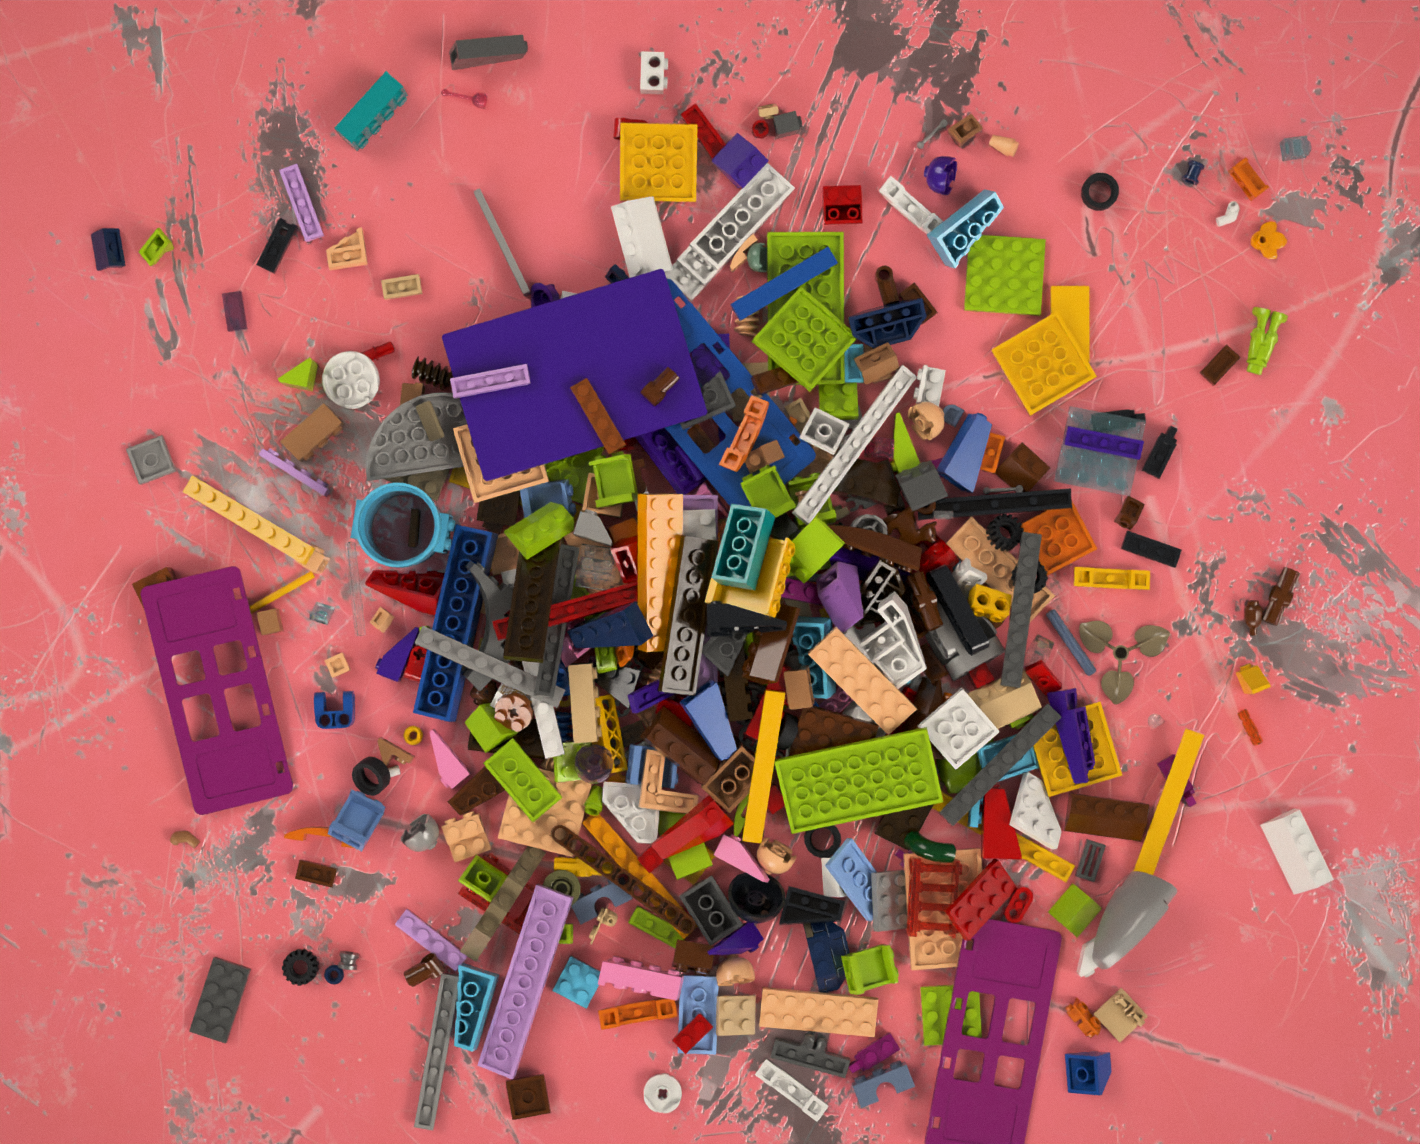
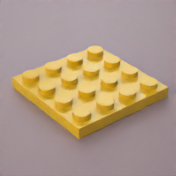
[620,122,697,202]
[991,311,1097,416]
[1026,701,1123,797]

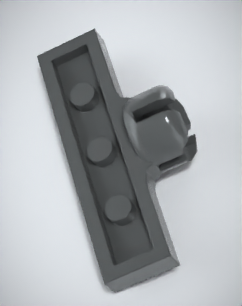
[771,1031,850,1078]

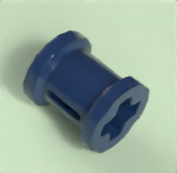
[1182,160,1204,185]

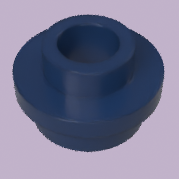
[324,965,344,984]

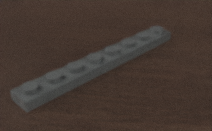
[1000,532,1042,688]
[534,544,580,699]
[939,704,1061,827]

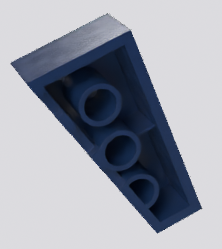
[567,601,653,648]

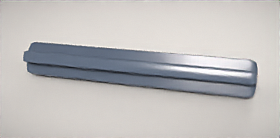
[1046,609,1096,676]

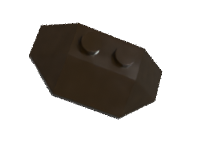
[832,459,901,508]
[854,559,906,627]

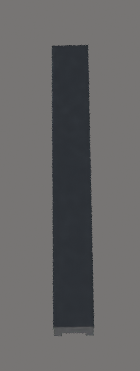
[918,488,1072,521]

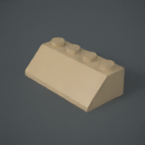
[568,663,602,743]
[967,668,1042,729]

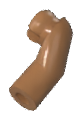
[170,831,200,848]

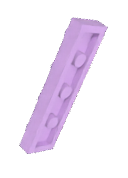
[279,164,324,242]
[450,364,531,399]
[259,448,331,497]
[395,909,467,971]

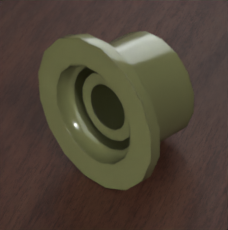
[543,870,581,906]

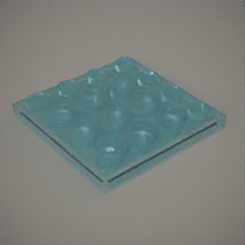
[1054,406,1146,496]

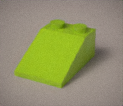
[790,516,845,583]

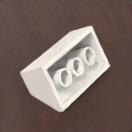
[611,196,673,278]
[1260,808,1334,895]

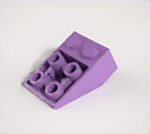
[816,562,863,633]

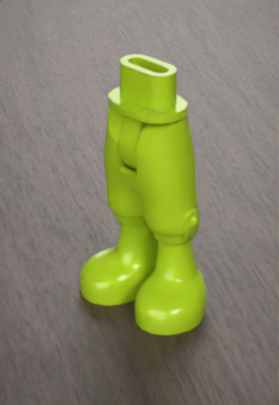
[1246,307,1288,375]

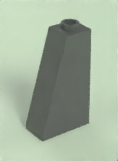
[449,35,528,70]

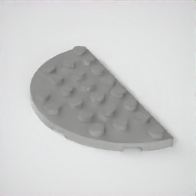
[366,392,467,481]

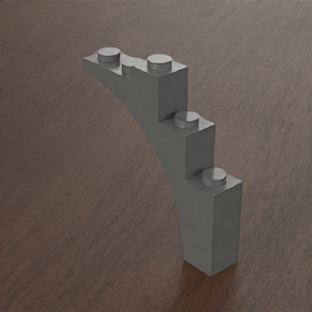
[462,561,514,691]

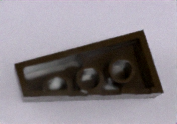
[719,644,753,722]

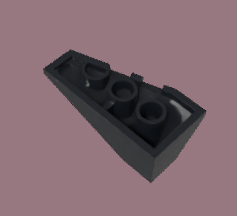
[706,601,787,637]

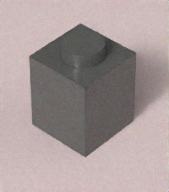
[773,111,803,139]

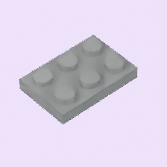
[871,870,908,932]

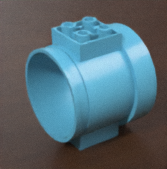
[350,483,456,568]

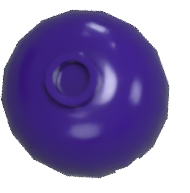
[924,156,957,195]

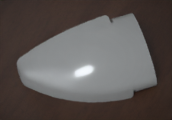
[910,586,1005,681]
[1092,871,1178,969]

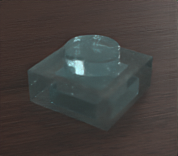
[309,602,335,625]

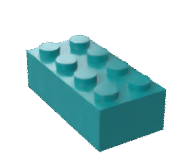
[335,71,408,151]
[711,504,775,590]

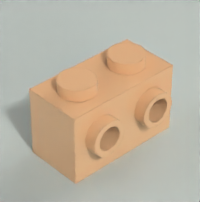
[295,544,331,575]

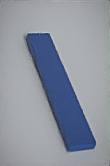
[730,247,838,321]

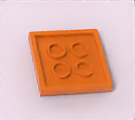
[1020,501,1098,575]

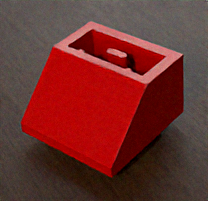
[822,185,863,225]
[915,534,960,585]
[610,535,638,584]

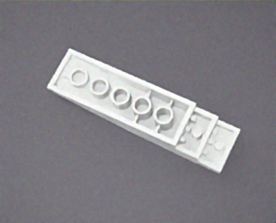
[665,163,795,302]

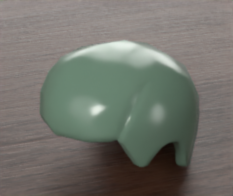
[747,243,767,272]

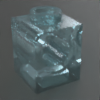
[1280,136,1311,161]

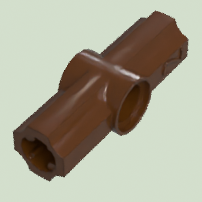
[1262,567,1301,626]
[906,571,943,631]

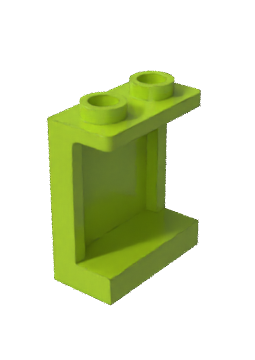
[589,451,638,508]
[740,464,796,518]
[788,472,836,530]
[841,944,899,995]

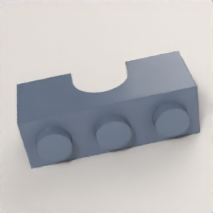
[572,877,633,925]
[852,1061,915,1108]

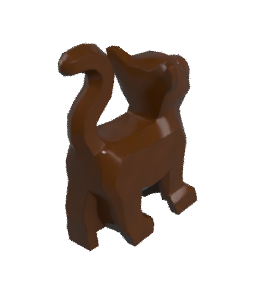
[882,502,937,545]

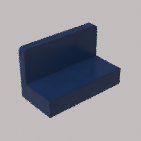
[91,228,126,271]

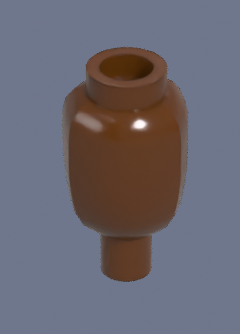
[1244,600,1262,636]

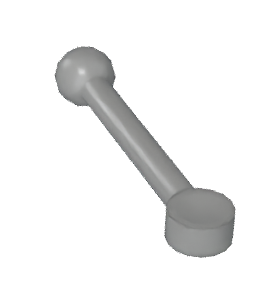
[917,119,948,149]
[983,485,1023,494]

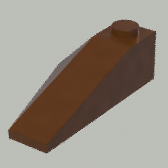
[904,677,945,760]

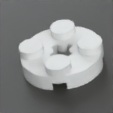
[644,1073,682,1113]

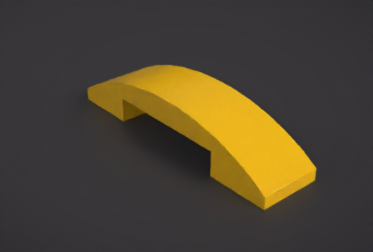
[1073,567,1150,590]

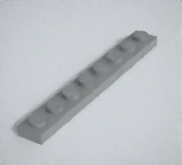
[415,626,565,708]
[414,973,459,1131]

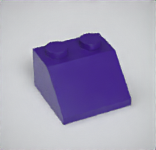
[711,133,769,189]

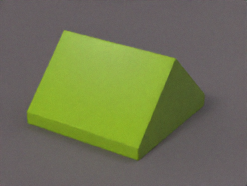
[278,357,318,392]
[464,703,518,753]
[458,854,508,902]
[1048,883,1102,937]

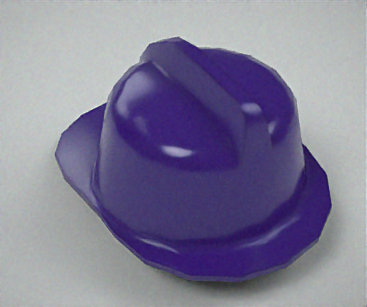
[531,283,560,308]

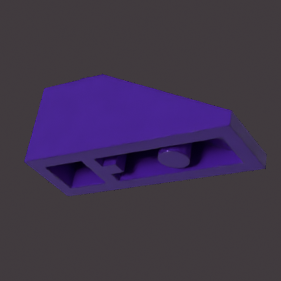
[375,627,420,682]
[707,922,764,955]

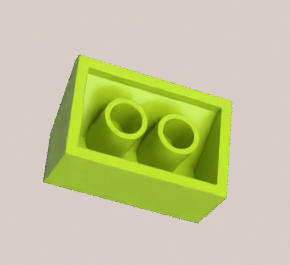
[504,502,574,560]

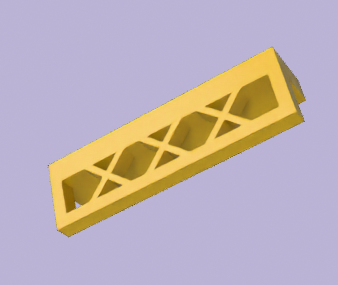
[592,695,628,776]

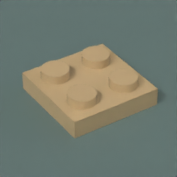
[716,995,756,1036]

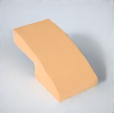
[730,234,758,272]

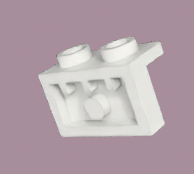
[913,365,946,407]
[952,558,987,600]

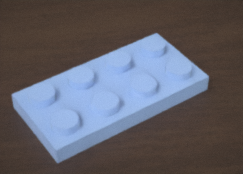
[825,838,877,921]
[678,975,719,1055]

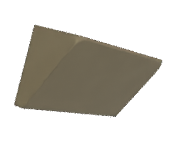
[416,401,444,441]

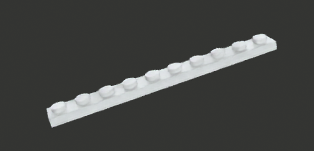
[792,365,917,525]
[501,569,565,759]

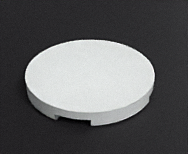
[322,351,380,409]

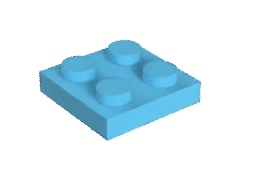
[552,956,600,1009]

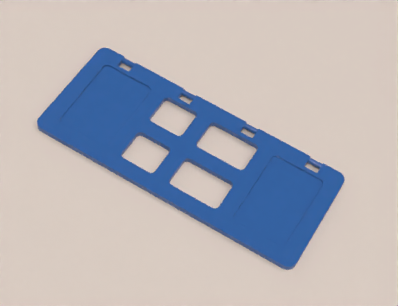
[665,279,816,507]

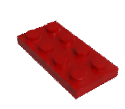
[945,859,1017,941]

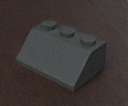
[679,875,743,945]

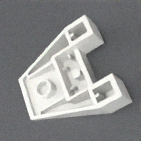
[843,591,927,689]

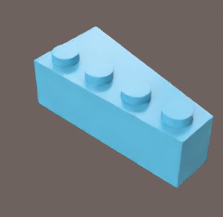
[927,189,1004,269]
[792,616,836,699]
[454,963,499,1052]

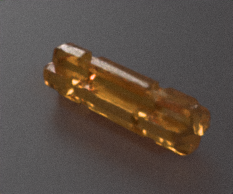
[1237,709,1263,746]

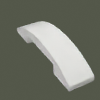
[879,176,944,234]
[755,1059,829,1122]

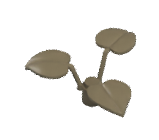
[1079,621,1170,705]

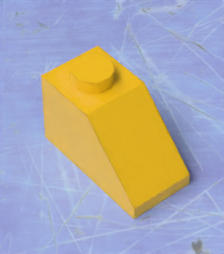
[1236,663,1271,694]

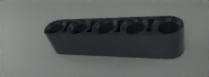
[926,565,990,656]

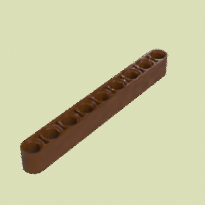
[551,825,695,934]

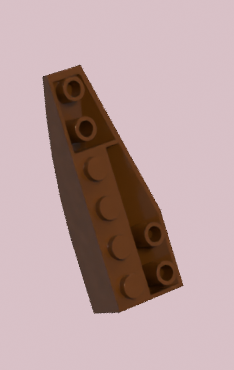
[804,524,922,573]

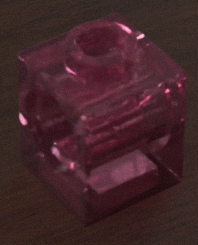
[864,437,894,460]

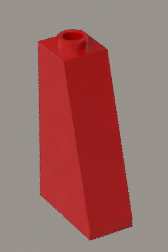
[981,784,1022,860]

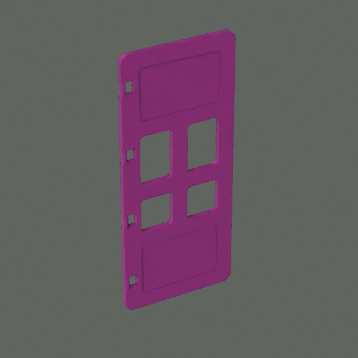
[141,566,293,815]
[924,919,1062,1144]

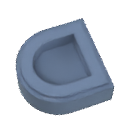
[943,405,965,428]

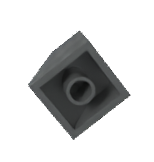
[895,460,948,511]

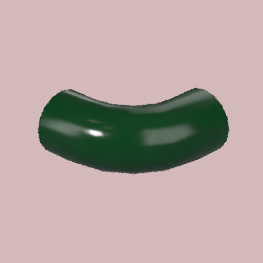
[904,831,956,863]

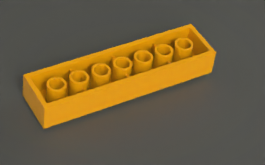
[638,493,683,652]

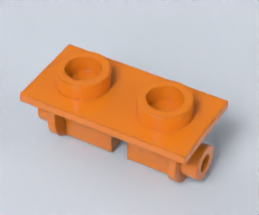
[1065,997,1102,1038]

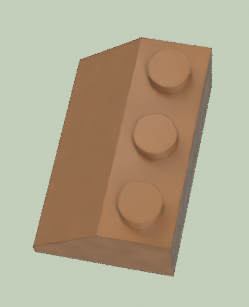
[280,403,345,462]
[701,741,755,813]

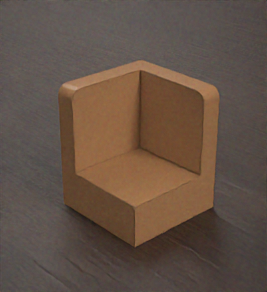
[257,608,284,635]

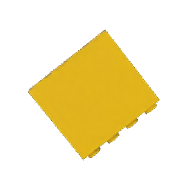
[705,538,795,618]

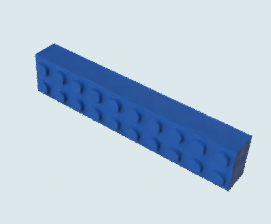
[413,524,499,722]

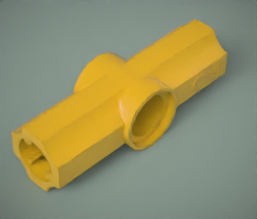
[554,856,613,877]

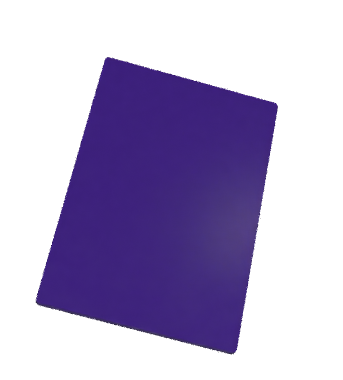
[442,269,707,481]

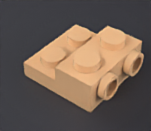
[441,811,492,862]

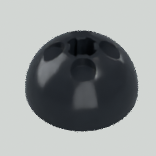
[728,872,785,924]

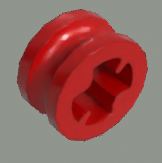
[752,120,769,139]

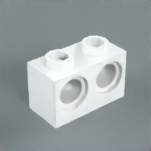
[640,51,668,94]

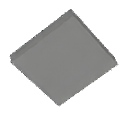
[126,435,176,485]

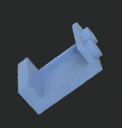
[520,479,576,518]
[625,744,678,789]
[328,790,386,852]

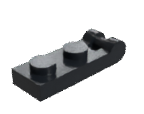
[256,218,298,274]

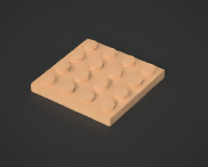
[453,425,549,503]
[498,768,592,857]

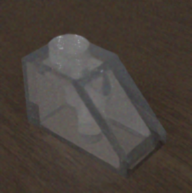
[1023,634,1054,681]

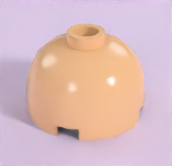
[908,402,944,441]
[757,838,796,874]
[716,954,755,986]

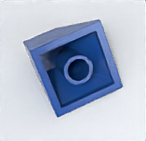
[1065,1051,1112,1096]

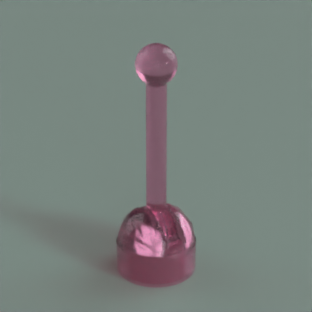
[441,89,487,109]

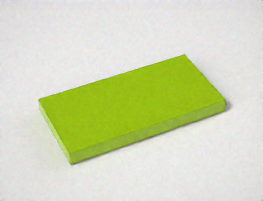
[483,738,563,822]
[658,811,713,880]

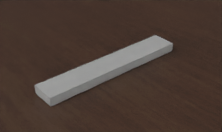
[474,188,531,297]

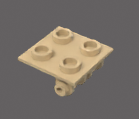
[589,904,618,945]
[1094,988,1148,1042]

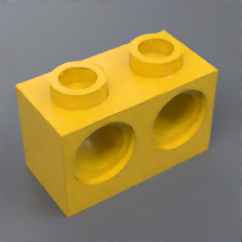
[967,584,1012,622]

